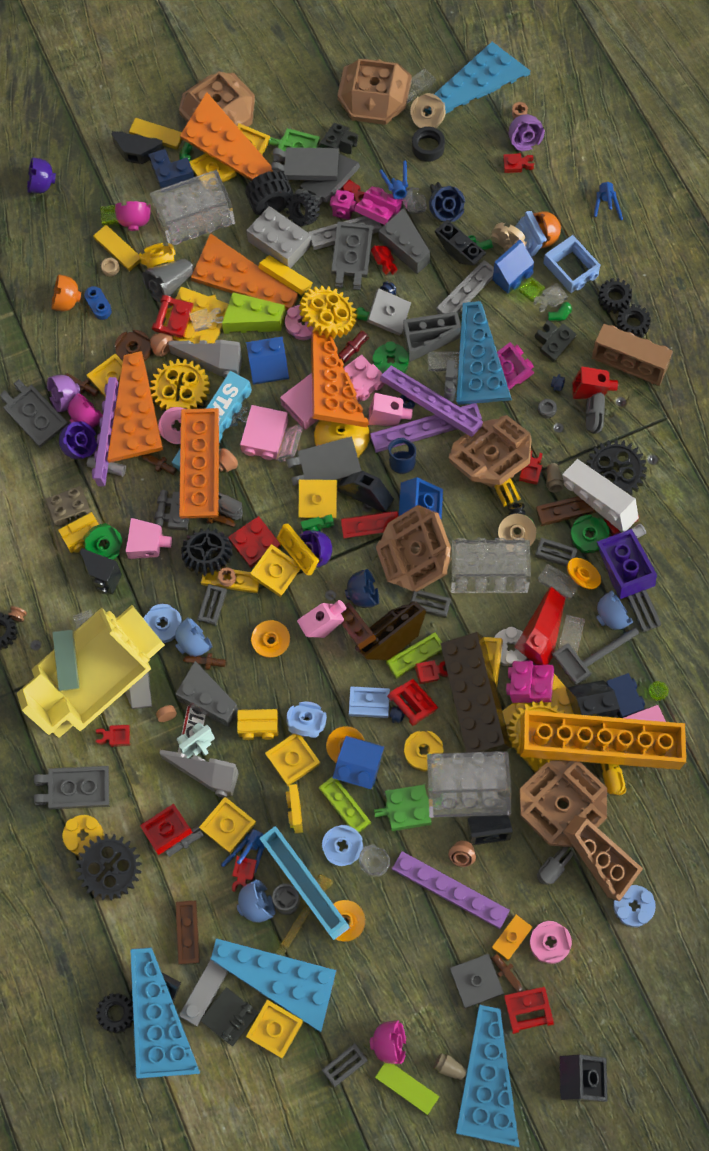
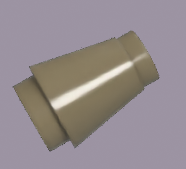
[546,463,564,492]
[434,1053,467,1080]

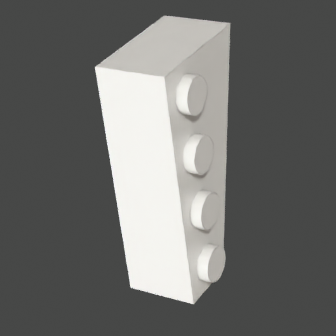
[562,459,639,532]

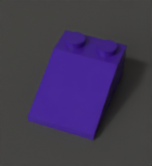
[597,529,657,599]

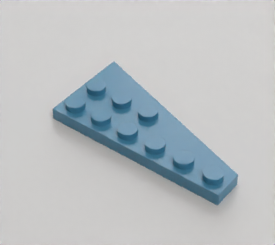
[424,42,530,114]
[456,301,512,405]
[211,939,336,1033]
[130,947,200,1078]
[456,1005,519,1147]

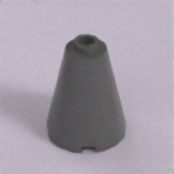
[142,258,193,303]

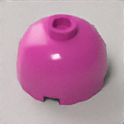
[115,201,151,231]
[68,393,103,428]
[370,1021,406,1064]

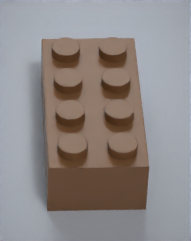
[592,324,673,386]

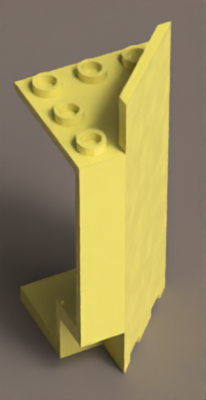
[17,605,165,738]

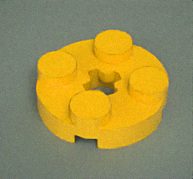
[139,243,175,269]
[404,731,444,772]
[62,815,104,856]

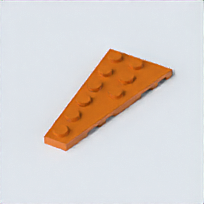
[180,92,273,181]
[191,233,298,311]
[311,331,369,428]
[107,351,163,463]

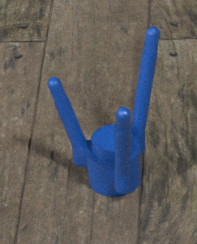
[379,161,408,199]
[594,182,623,220]
[221,829,265,873]

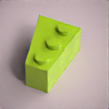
[222,293,286,334]

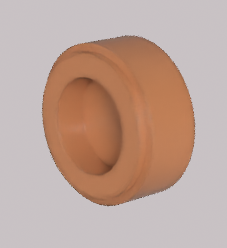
[156,705,177,722]

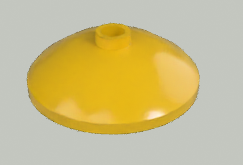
[314,420,370,457]

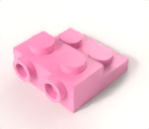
[344,354,385,403]

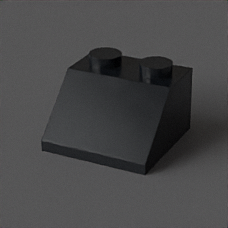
[80,548,122,595]
[566,680,620,718]
[467,810,513,845]
[559,1055,608,1102]

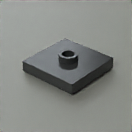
[450,954,504,1009]

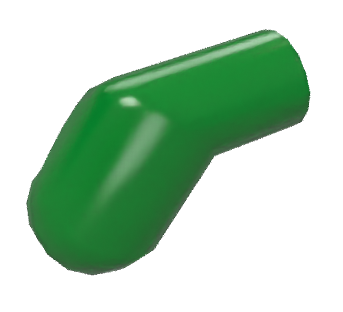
[179,143,193,162]
[468,235,493,250]
[548,302,572,321]
[355,307,370,321]

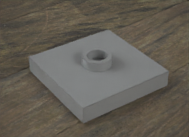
[367,288,411,336]

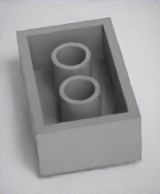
[246,206,311,268]

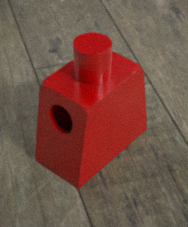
[572,366,618,399]

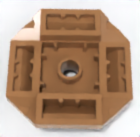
[338,59,412,125]
[179,71,255,127]
[448,415,531,487]
[376,505,451,592]
[519,760,607,847]

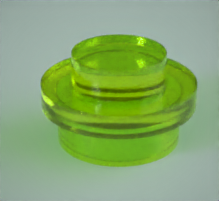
[649,681,669,701]

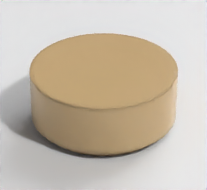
[101,258,120,277]

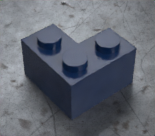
[149,149,195,194]

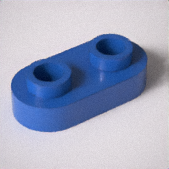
[84,287,112,320]

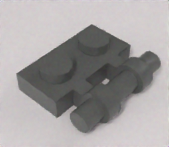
[444,360,458,403]
[154,490,189,531]

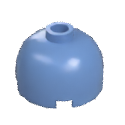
[596,591,633,630]
[175,618,213,657]
[237,880,275,923]

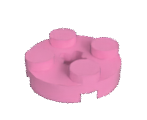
[285,305,317,340]
[159,407,184,444]
[530,921,572,964]

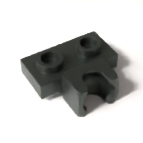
[320,123,358,155]
[534,320,577,362]

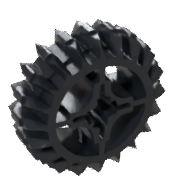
[181,527,233,576]

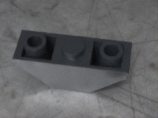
[111,131,164,164]
[435,219,486,265]
[337,471,394,512]

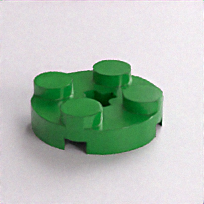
[372,341,409,374]
[570,515,609,554]
[83,523,123,560]

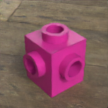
[330,190,357,220]

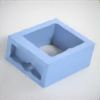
[544,235,600,293]

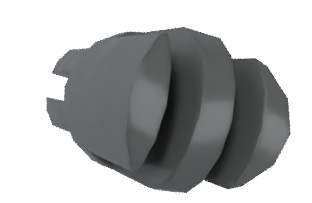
[586,393,605,434]
[218,493,243,520]
[537,847,573,885]

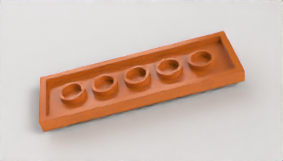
[179,408,219,519]

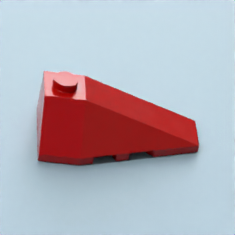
[514,587,566,665]

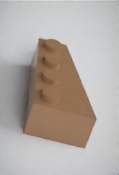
[564,815,643,902]

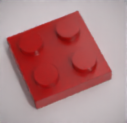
[228,516,281,568]
[140,804,193,855]

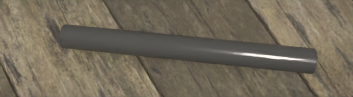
[582,627,639,667]

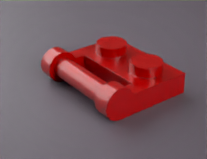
[152,295,194,339]
[387,679,439,726]
[504,987,554,1034]

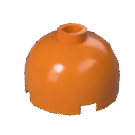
[533,211,561,248]
[51,275,81,312]

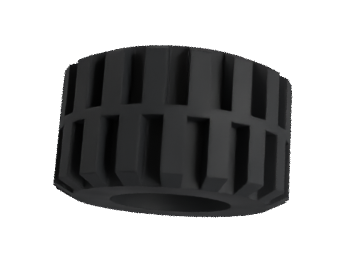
[245,171,294,215]

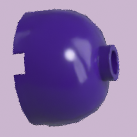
[27,157,56,193]
[59,421,97,459]
[299,530,332,568]

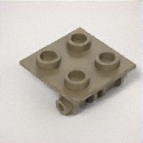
[46,486,91,526]

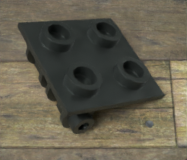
[200,987,259,1047]

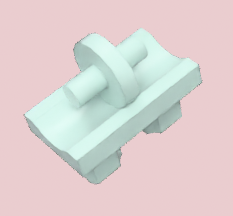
[177,723,215,758]

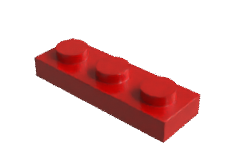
[341,511,398,538]

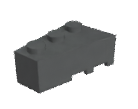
[379,208,430,274]
[403,312,461,362]
[175,661,238,727]

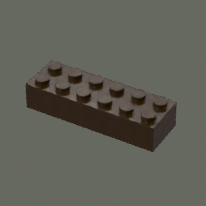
[441,632,511,759]

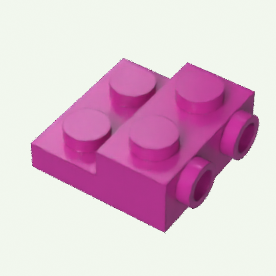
[354,186,403,225]
[497,342,534,390]
[506,661,554,703]

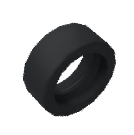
[412,126,445,162]

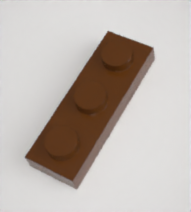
[536,496,596,526]
[341,602,376,650]
[176,900,200,965]

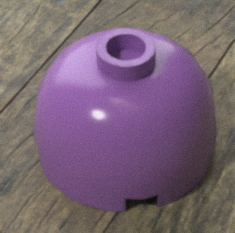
[508,114,545,151]
[47,375,80,412]

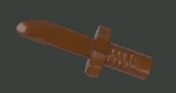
[65,373,99,397]
[141,454,177,475]
[207,515,235,527]
[183,653,226,670]
[491,953,523,993]

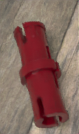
[338,330,369,364]

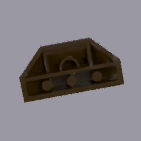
[355,601,426,660]

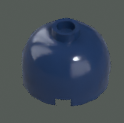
[429,186,465,222]
[345,569,380,608]

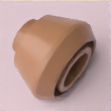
[150,333,173,357]
[219,448,238,472]
[448,840,476,867]

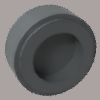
[538,399,557,418]

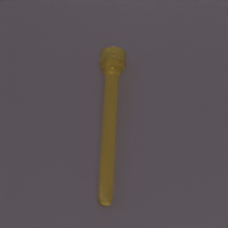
[275,874,333,956]

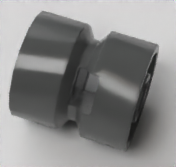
[272,884,300,915]

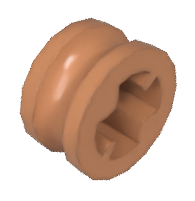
[512,102,528,119]
[218,567,236,587]
[8,606,27,622]

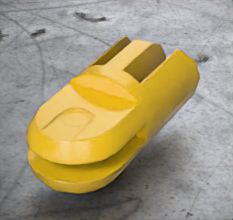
[494,478,521,507]
[601,763,626,795]

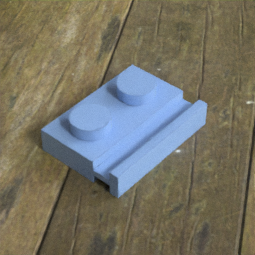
[515,211,547,256]
[349,687,390,718]

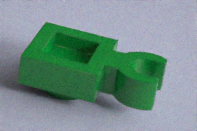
[301,514,334,532]

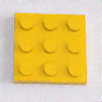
[163,287,229,344]

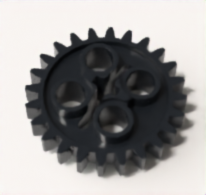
[586,439,647,496]
[75,834,142,900]

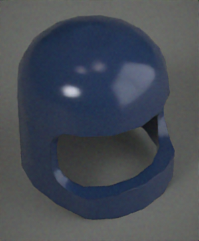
[388,438,416,474]

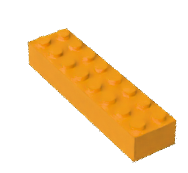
[520,710,686,770]

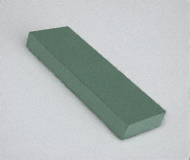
[53,630,80,691]

